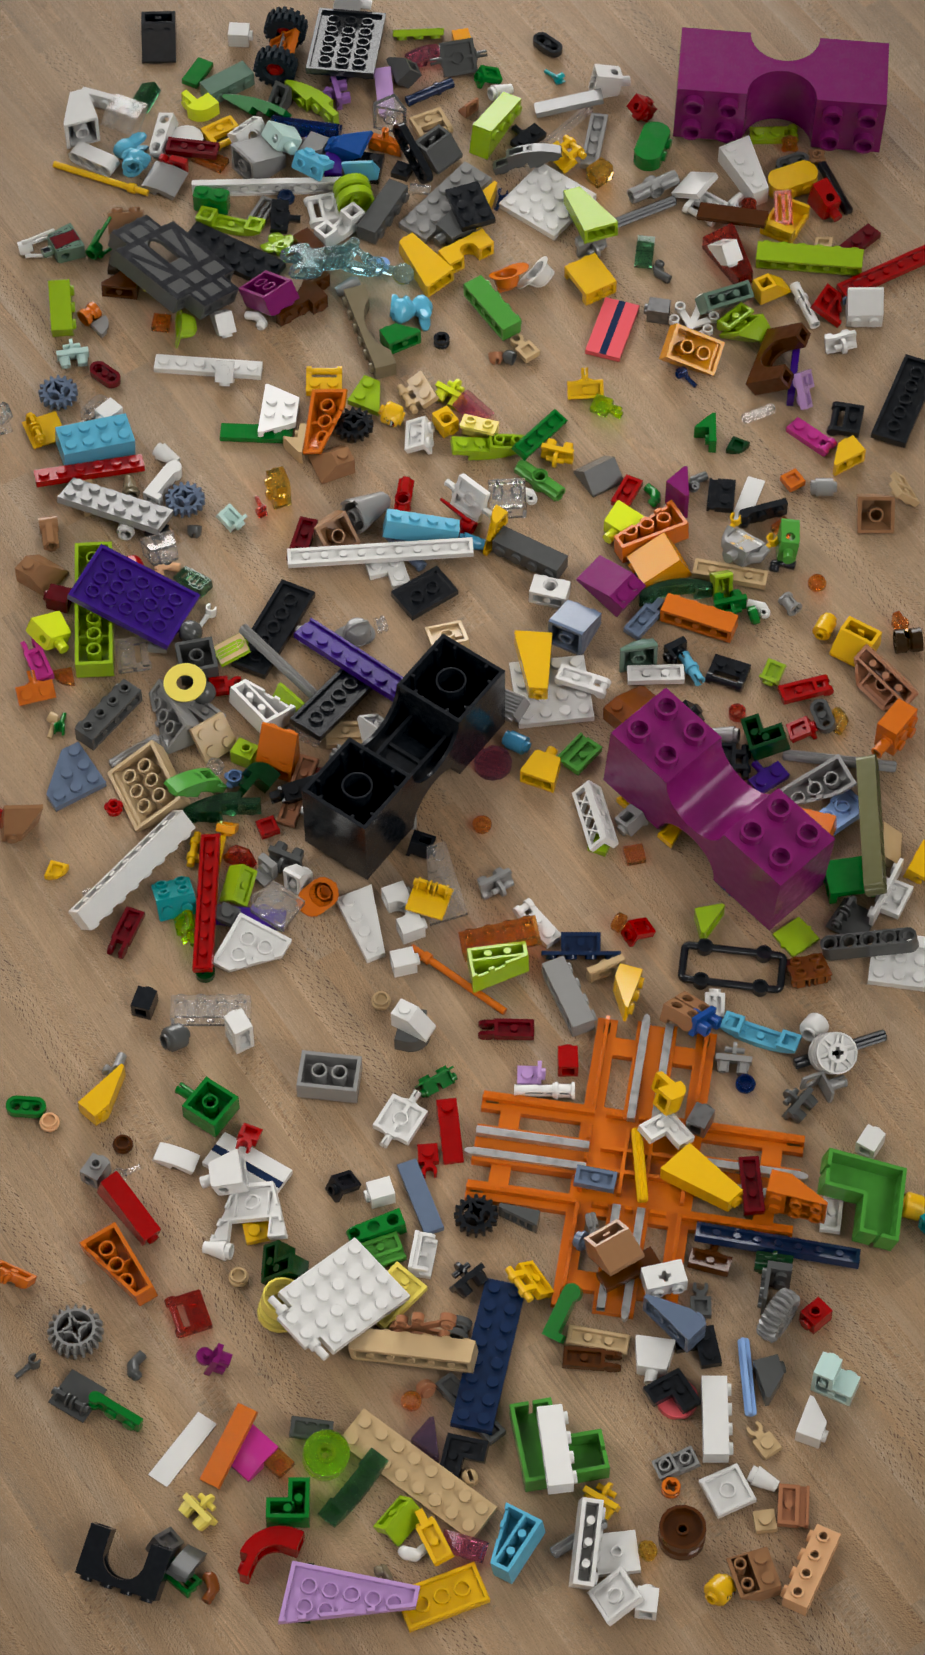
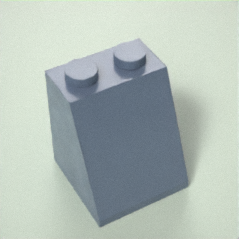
[548,600,602,655]

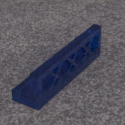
[271,115,343,138]

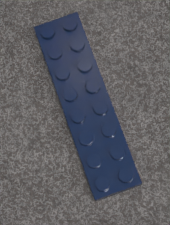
[450,1278,524,1435]

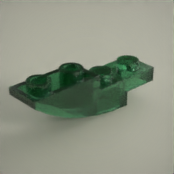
[183,791,262,823]

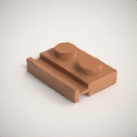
[777,1483,810,1529]

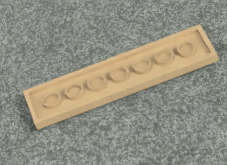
[338,1408,498,1543]

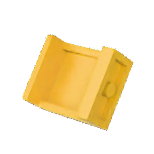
[760,194,810,243]
[564,253,617,306]

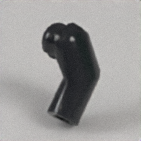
[769,559,796,572]

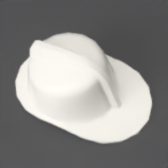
[517,256,555,289]

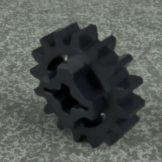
[335,407,374,443]
[454,1194,498,1238]

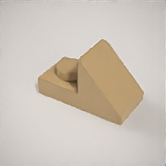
[283,423,307,464]

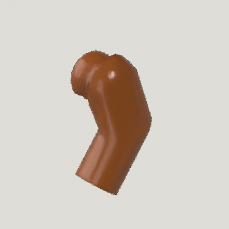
[201,1572,220,1605]

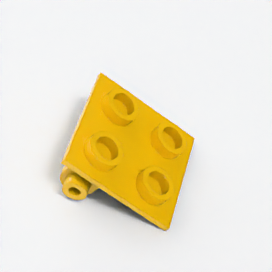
[22,411,62,449]
[405,876,454,921]

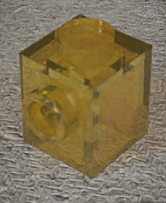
[586,157,613,189]

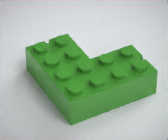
[817,1148,907,1251]
[509,1397,610,1492]

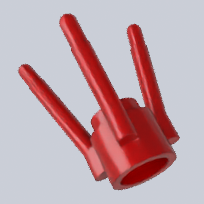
[440,498,478,534]

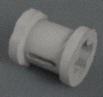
[778,591,802,616]

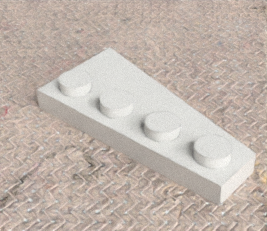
[336,884,385,963]

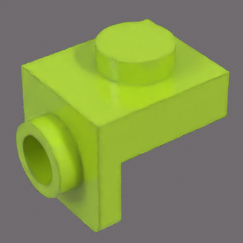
[758,658,787,687]

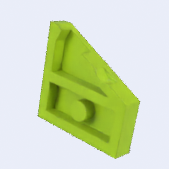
[348,375,380,417]

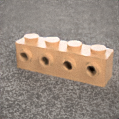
[780,1524,841,1616]

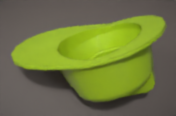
[175,310,197,348]

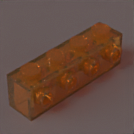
[458,915,542,962]

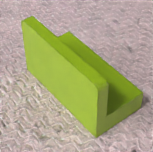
[219,864,258,907]
[373,1495,420,1546]

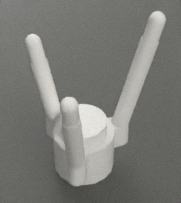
[17,228,55,259]

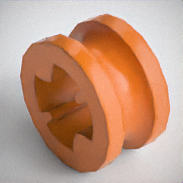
[661,1477,681,1499]

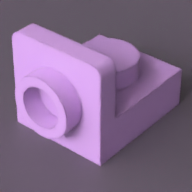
[517,1061,546,1085]

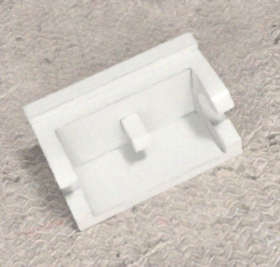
[408,1230,438,1279]

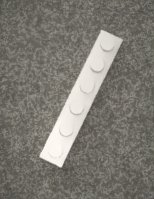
[154,354,263,380]

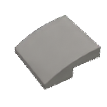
[141,161,188,201]

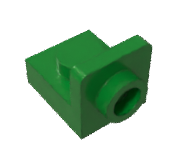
[474,65,503,89]

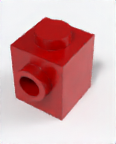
[799,1296,833,1335]

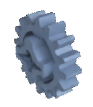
[38,375,78,411]
[165,481,205,518]

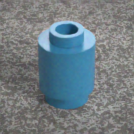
[502,730,531,755]

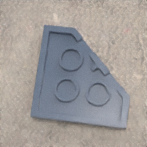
[46,742,107,812]

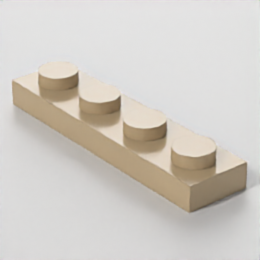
[692,558,769,590]

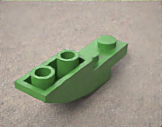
[164,768,227,797]

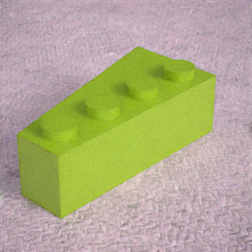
[469,91,522,160]

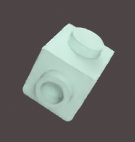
[215,503,247,533]

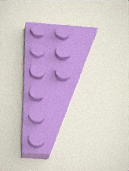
[278,1561,420,1625]

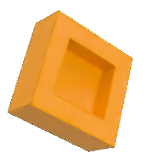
[216,820,239,836]

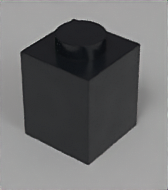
[130,985,159,1020]

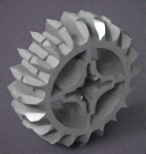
[756,1287,800,1343]
[47,1303,104,1360]

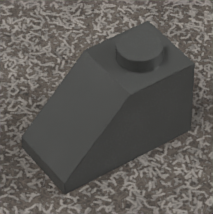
[753,1354,786,1406]

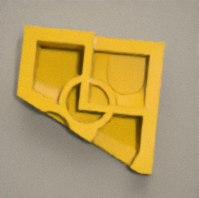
[483,504,508,556]

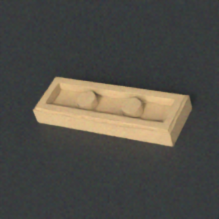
[565,1324,631,1357]

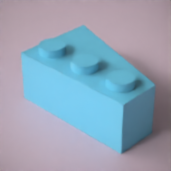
[490,1502,546,1584]

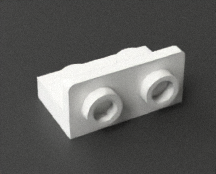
[404,416,435,455]

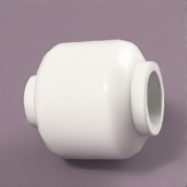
[799,1013,829,1042]

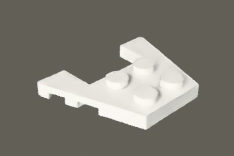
[210,1181,288,1242]

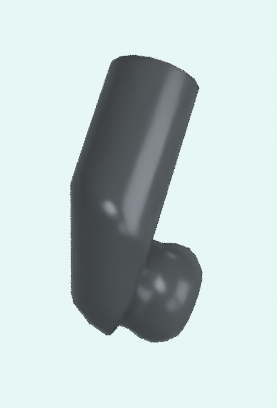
[688,471,709,492]

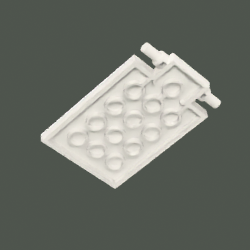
[267,1237,410,1361]

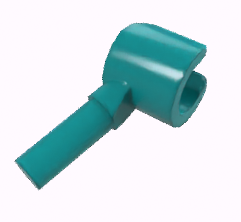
[544,69,566,85]

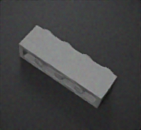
[541,956,597,1037]

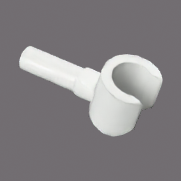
[199,603,217,627]

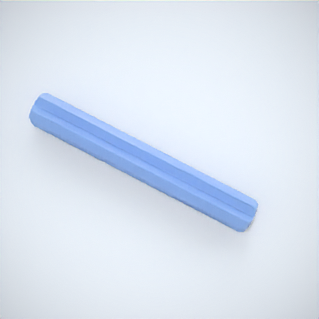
[737,1337,757,1417]

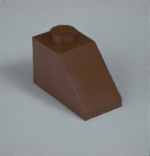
[101,271,140,300]

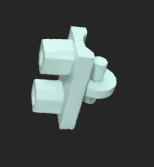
[56,338,89,369]

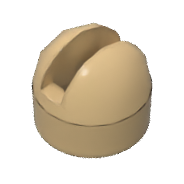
[461,1468,478,1487]

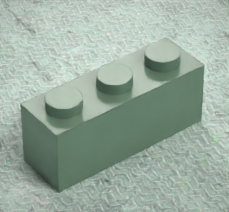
[200,60,255,103]
[695,280,755,316]

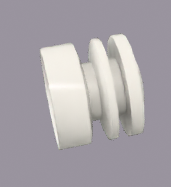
[808,1032,858,1075]

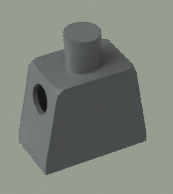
[433,209,476,246]

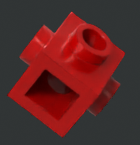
[626,93,657,122]

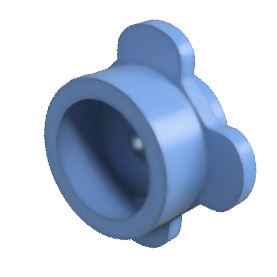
[224,769,243,789]

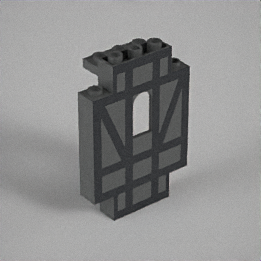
[108,215,239,320]

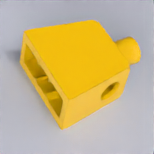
[520,746,561,793]

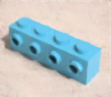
[383,508,460,541]

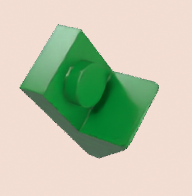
[694,413,717,453]

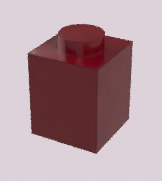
[43,583,72,614]

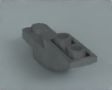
[493,143,562,175]

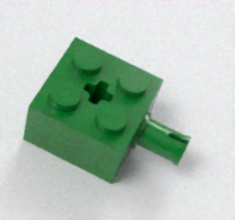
[175,1077,240,1138]

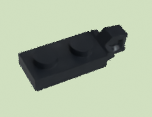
[269,774,316,805]

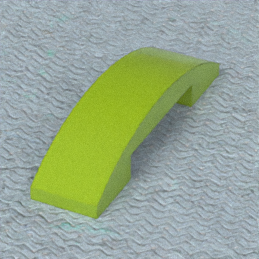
[195,206,266,236]

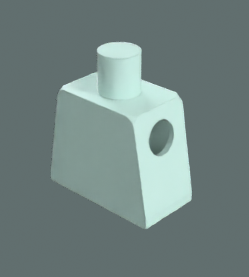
[261,120,302,155]

